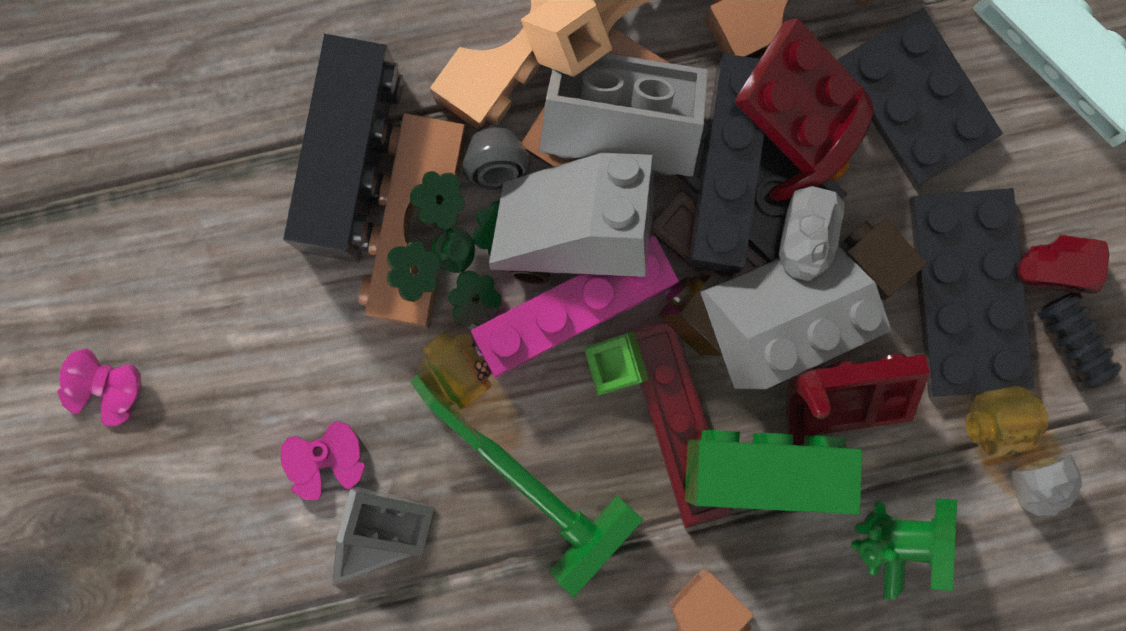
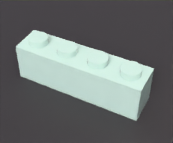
[972,0,1126,147]

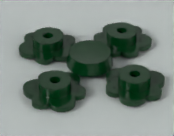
[387,171,502,327]

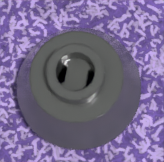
[462,125,531,190]

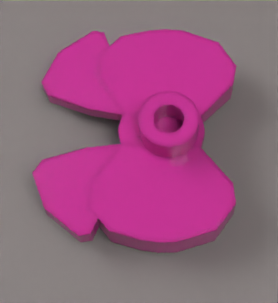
[57,348,142,426]
[280,421,366,500]

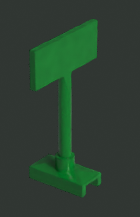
[410,375,644,597]

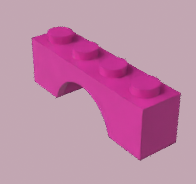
[470,236,679,379]

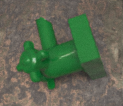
[851,498,957,601]

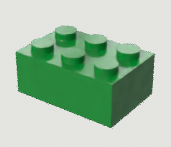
[685,430,862,515]

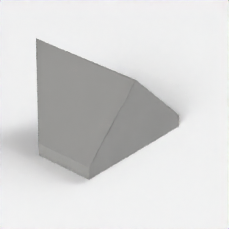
[332,487,435,585]

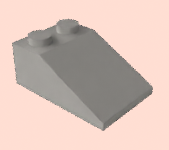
[489,153,655,277]

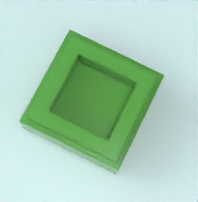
[584,332,649,396]

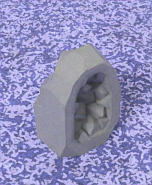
[779,186,845,281]
[1011,454,1082,516]

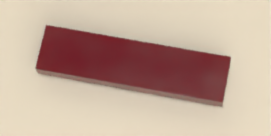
[625,321,734,528]

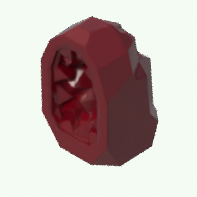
[1017,235,1110,294]

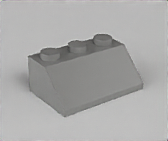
[539,53,708,177]
[700,246,892,389]

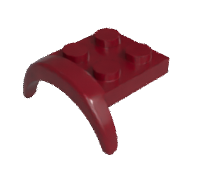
[734,18,873,202]
[786,354,930,446]

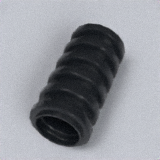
[1038,292,1122,390]

